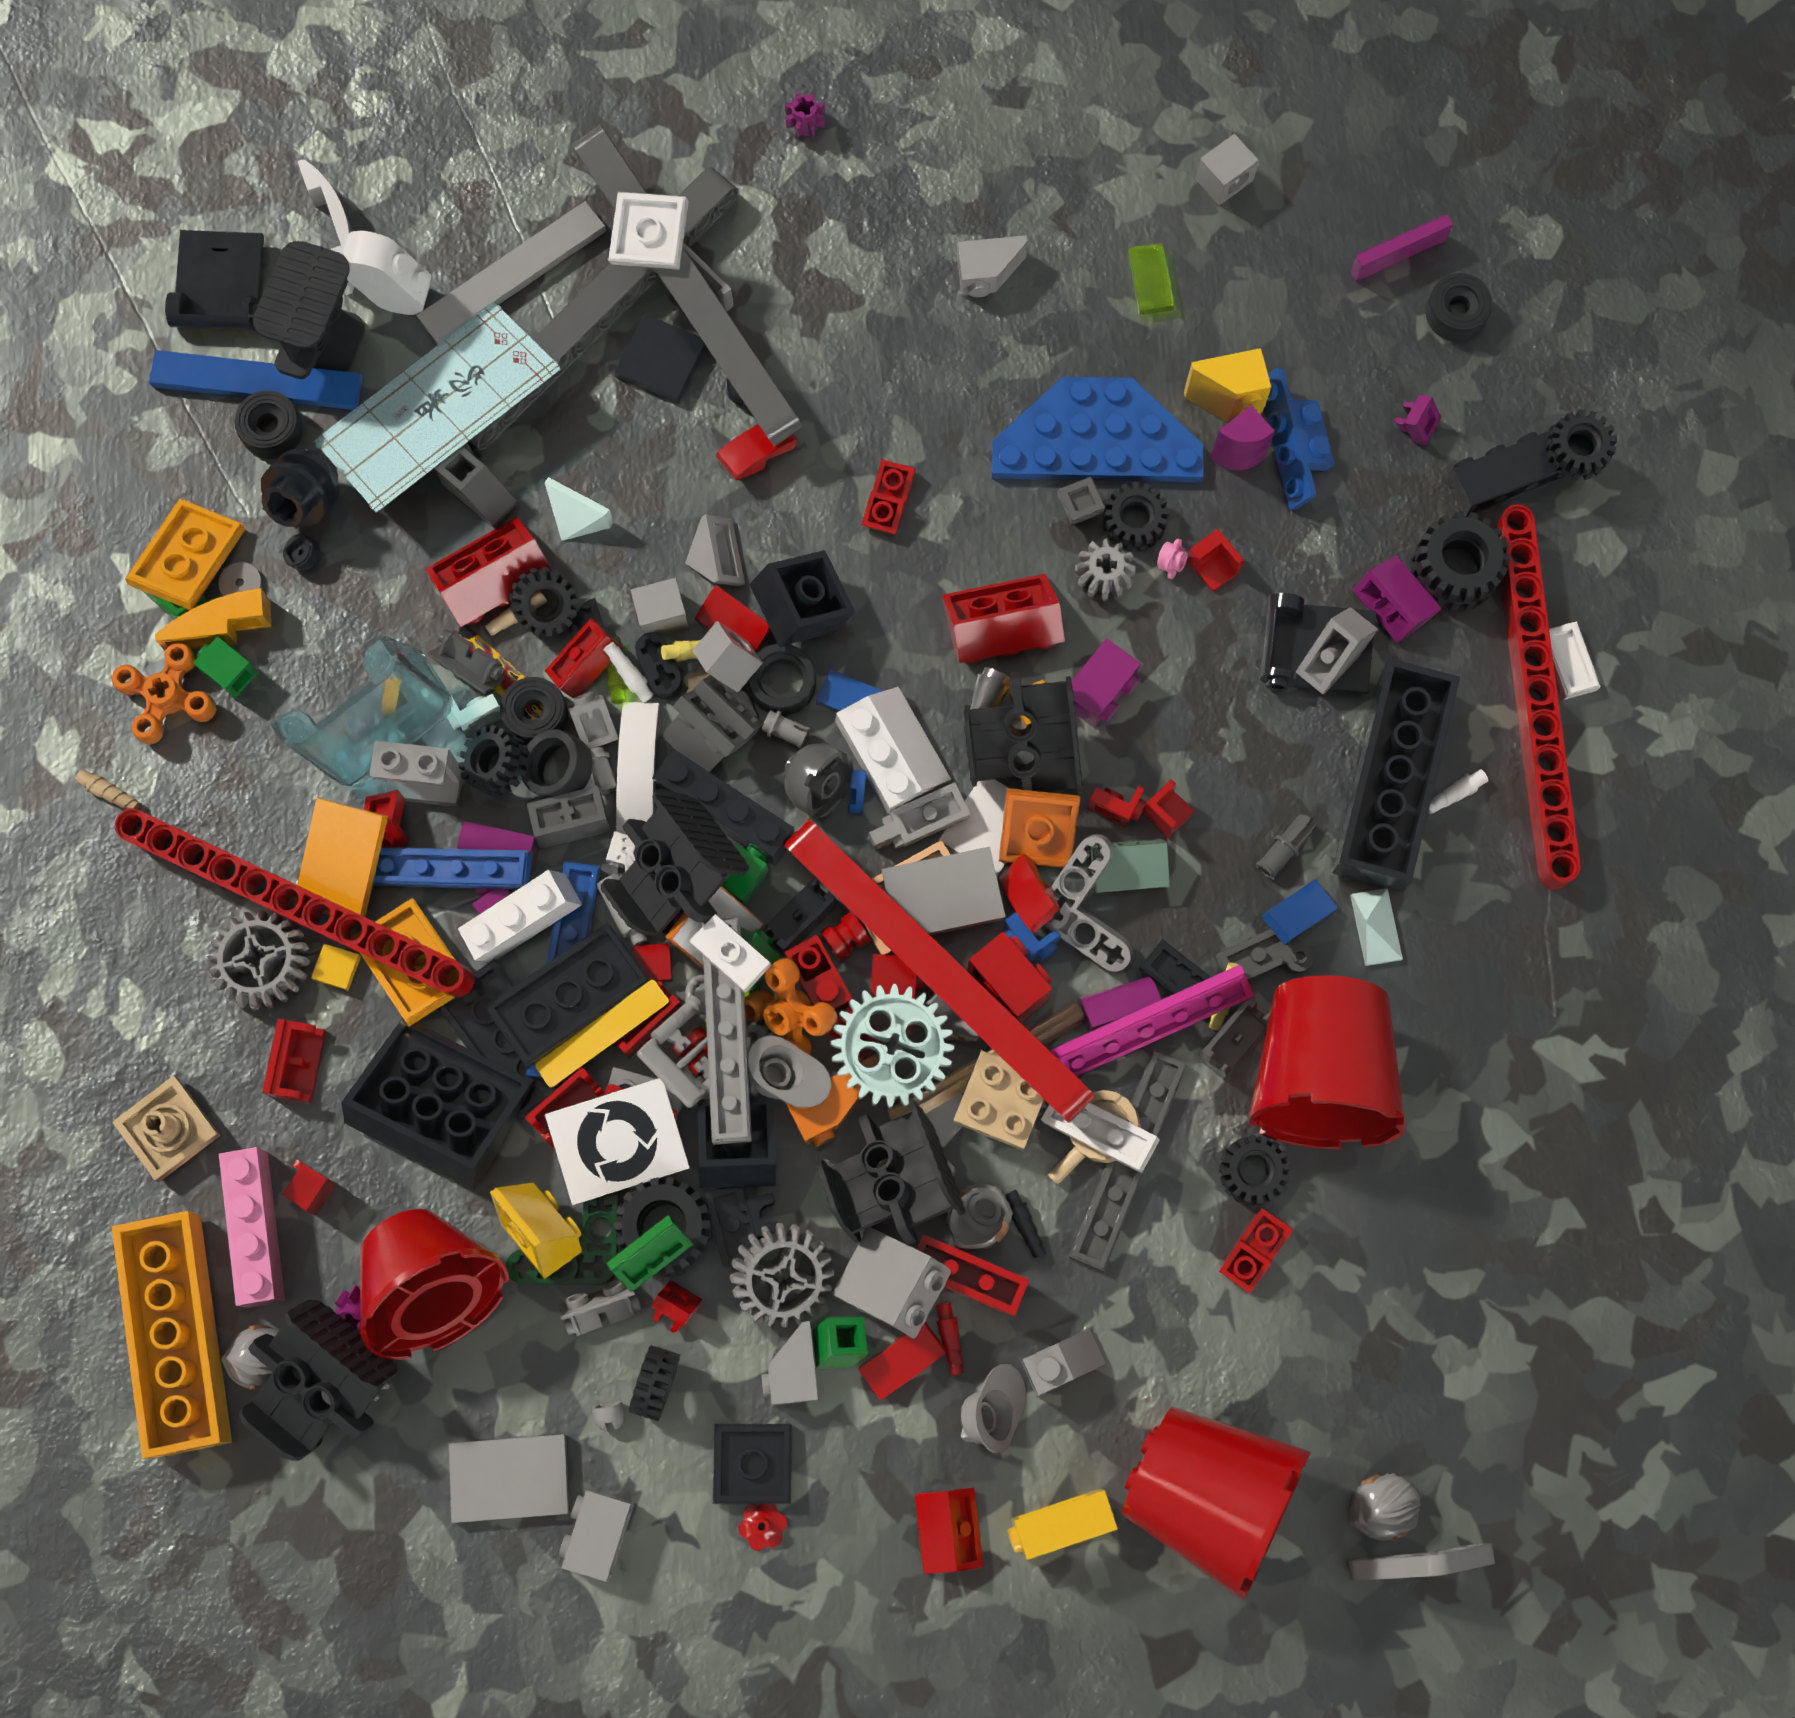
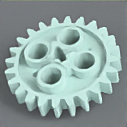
[831,984,954,1108]

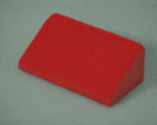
[695,585,773,653]
[545,618,622,699]

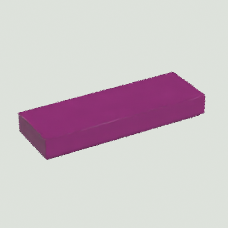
[1350,214,1453,282]

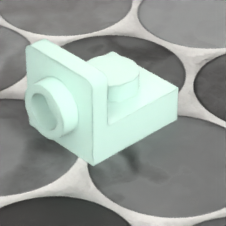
[444,694,502,737]

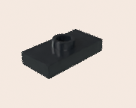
[1139,939,1211,995]

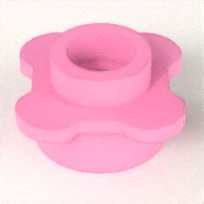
[1157,539,1187,579]

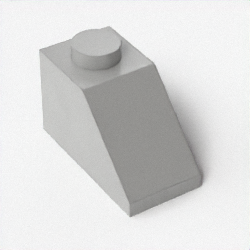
[957,235,1027,297]
[1296,607,1378,694]
[762,1321,819,1405]
[1021,1329,1106,1396]

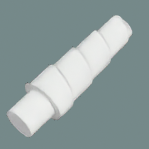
[604,642,654,703]
[1428,769,1488,814]

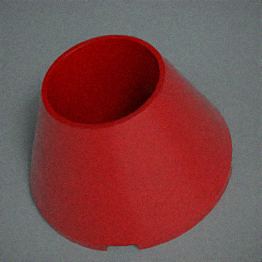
[360,1209,509,1360]

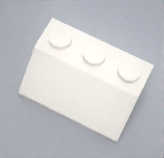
[835,687,951,815]

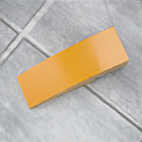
[155,588,272,651]

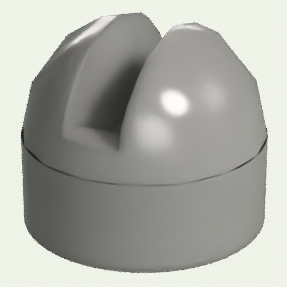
[592,1401,624,1432]

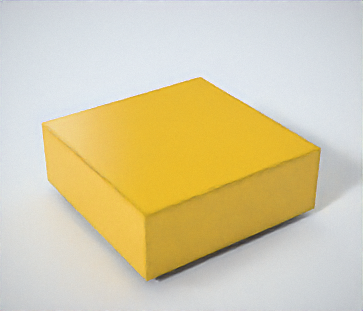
[311,944,361,991]

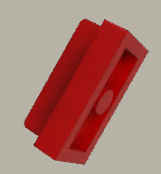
[915,1487,984,1574]

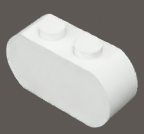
[342,231,432,315]

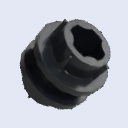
[261,448,340,529]

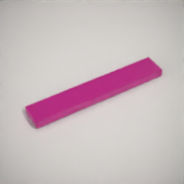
[1049,965,1254,1077]

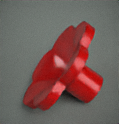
[738,1504,787,1551]

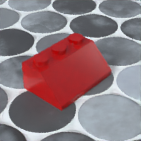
[425,517,552,627]
[942,574,1065,663]

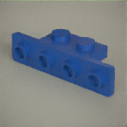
[1263,368,1335,510]

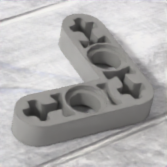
[1044,834,1134,972]
[1348,1543,1495,1581]

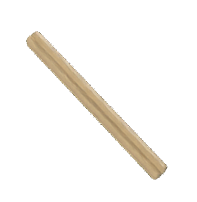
[888,1003,1085,1121]

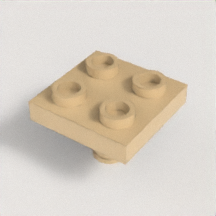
[953,1051,1044,1151]
[112,1075,221,1182]

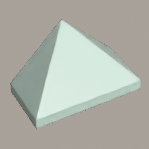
[545,477,613,541]
[1350,888,1403,966]

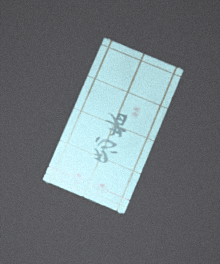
[314,302,560,512]

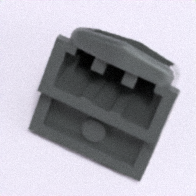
[663,676,764,772]

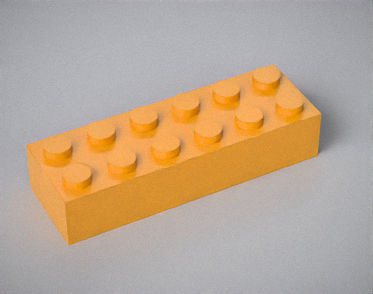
[112,1211,232,1459]

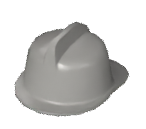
[747,1036,831,1108]
[961,1364,1026,1453]

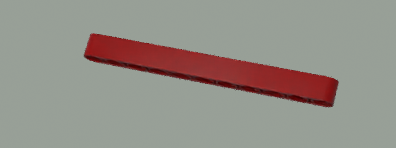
[1494,504,1580,890]
[114,808,475,997]
[784,819,1096,1123]

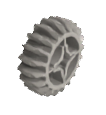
[207,910,310,1010]
[730,1223,834,1328]

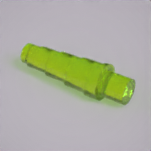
[607,637,628,704]

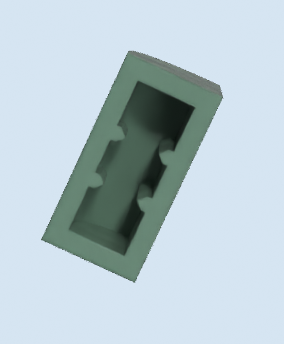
[1090,839,1170,893]

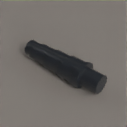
[1005,1189,1046,1258]

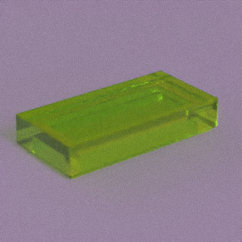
[1128,243,1174,315]

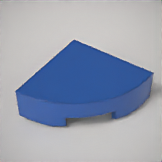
[848,770,867,815]

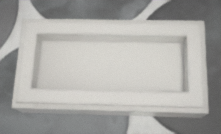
[1549,621,1600,700]

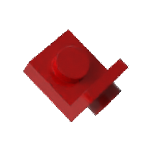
[1087,786,1147,828]
[363,790,409,848]

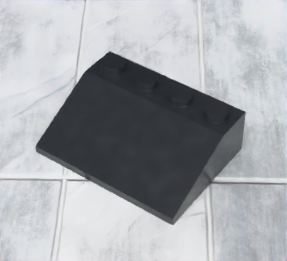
[341,1017,533,1190]

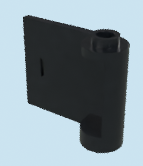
[165,230,264,331]
[1260,593,1376,694]

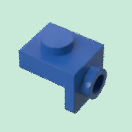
[1003,912,1061,962]

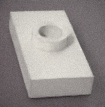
[689,914,771,993]

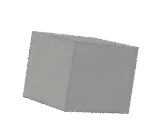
[1195,133,1259,206]
[630,578,689,635]
[692,621,763,693]

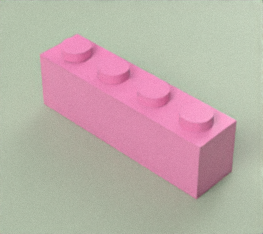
[219,1147,285,1308]

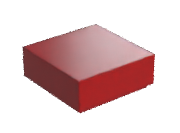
[633,943,673,982]

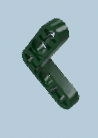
[506,1190,620,1285]

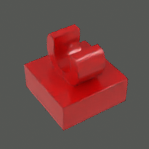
[651,1280,703,1333]

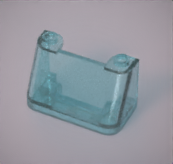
[271,636,453,787]

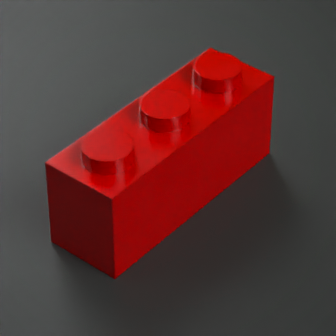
[917,1234,1029,1317]

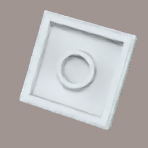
[608,192,689,269]

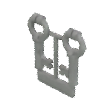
[637,975,776,1108]

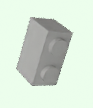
[559,1490,635,1582]

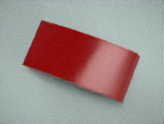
[716,424,798,481]
[861,459,916,535]
[999,853,1060,933]
[1219,1206,1293,1293]
[858,1322,947,1401]

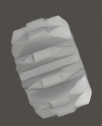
[1075,538,1136,601]

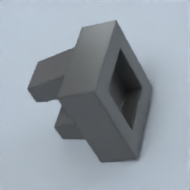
[1058,477,1105,525]

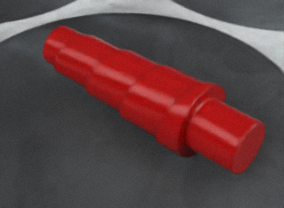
[936,1302,964,1375]

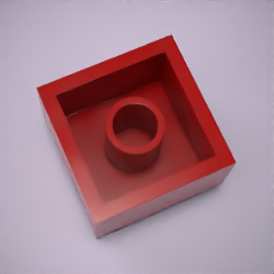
[967,931,1052,1024]

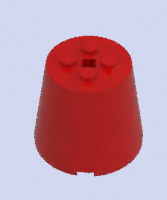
[1249,975,1405,1149]
[1122,1406,1311,1600]

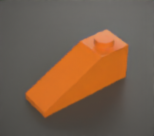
[785,1054,879,1147]

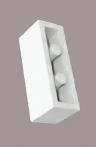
[458,870,582,962]

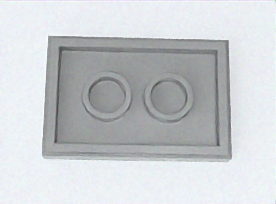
[881,846,1006,935]
[449,1434,570,1523]

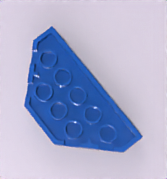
[992,377,1203,482]

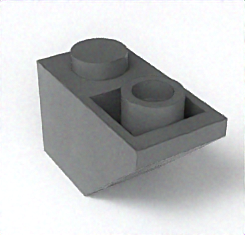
[435,446,518,528]

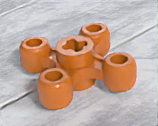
[112,642,216,745]
[744,958,837,1055]

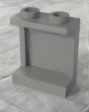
[369,741,463,807]
[831,1227,951,1339]

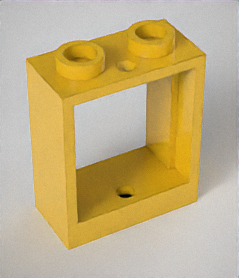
[1007,1489,1118,1560]

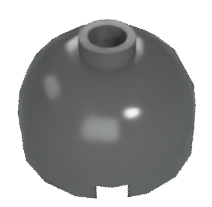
[784,743,853,818]

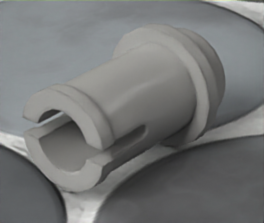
[762,710,810,749]
[590,747,617,795]

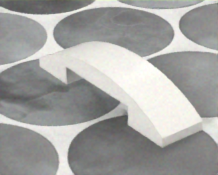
[298,159,354,295]
[616,702,660,835]

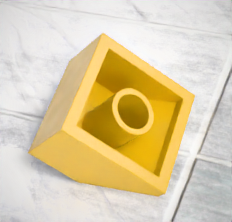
[1184,348,1271,423]
[490,1182,582,1279]

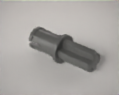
[1256,814,1317,880]

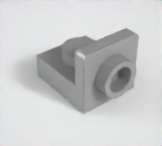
[568,692,619,750]

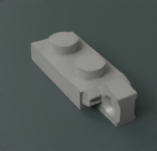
[869,782,971,850]

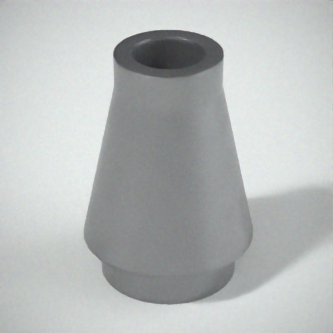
[971,667,1011,709]

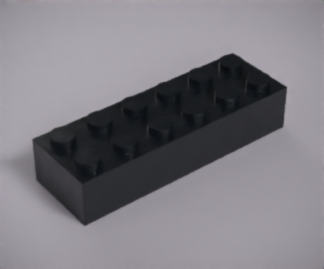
[1332,658,1460,892]

